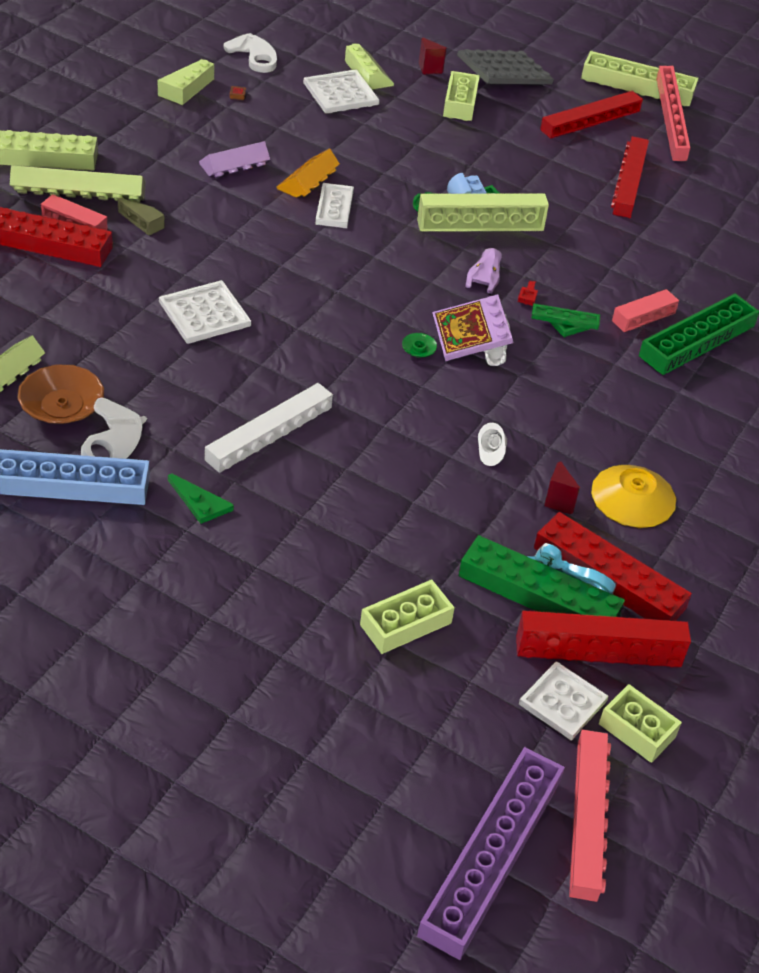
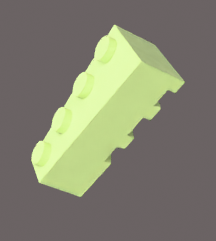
[158,59,214,105]

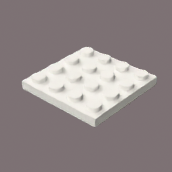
[303,70,379,113]
[159,280,251,344]

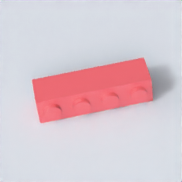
[41,194,108,230]
[612,289,679,332]

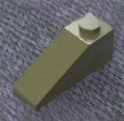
[118,198,165,235]

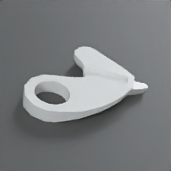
[224,33,277,73]
[81,397,147,459]

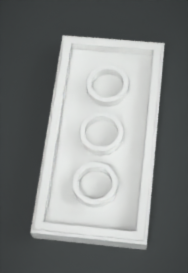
[315,183,354,228]

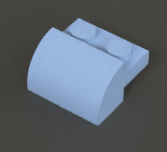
[447,173,486,194]

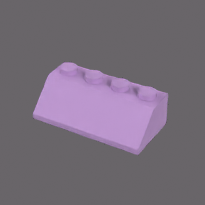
[199,141,270,177]

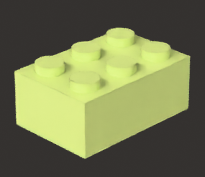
[599,684,682,763]

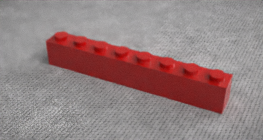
[540,91,643,139]
[611,136,649,218]

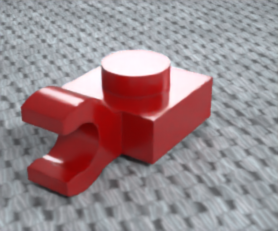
[517,280,538,306]

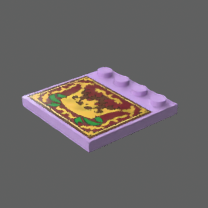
[432,295,513,361]

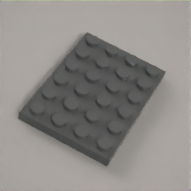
[457,49,554,84]

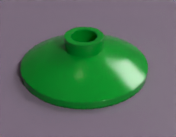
[402,333,437,357]

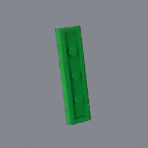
[531,304,600,330]

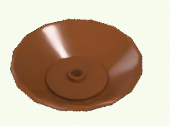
[18,365,105,424]

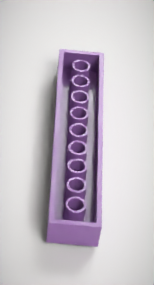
[417,747,565,960]

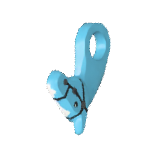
[527,543,616,594]

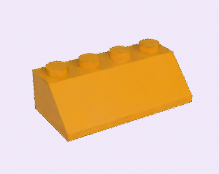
[276,148,340,197]

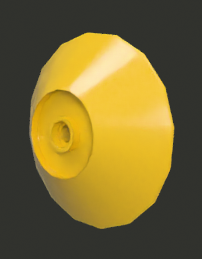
[591,465,676,528]

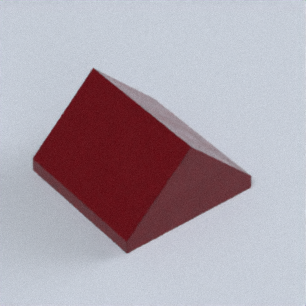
[419,38,447,74]
[544,461,580,514]

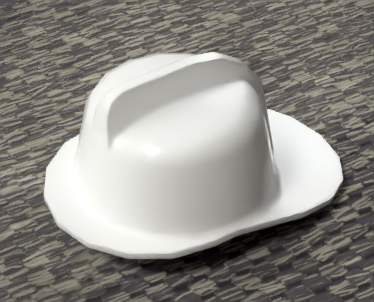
[478,423,507,466]

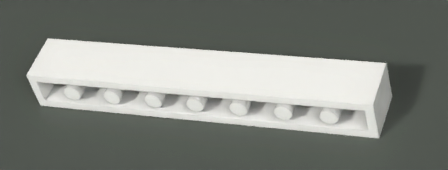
[205,383,333,473]

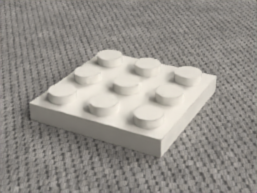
[519,661,608,741]

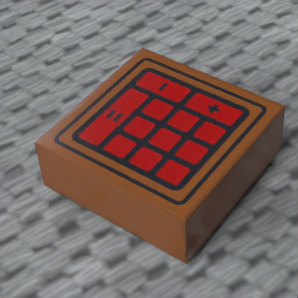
[230,86,246,100]

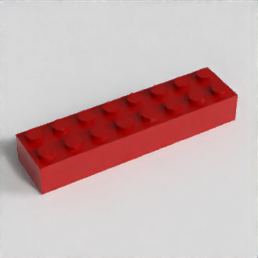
[0,207,113,267]
[534,512,692,621]
[516,611,691,667]

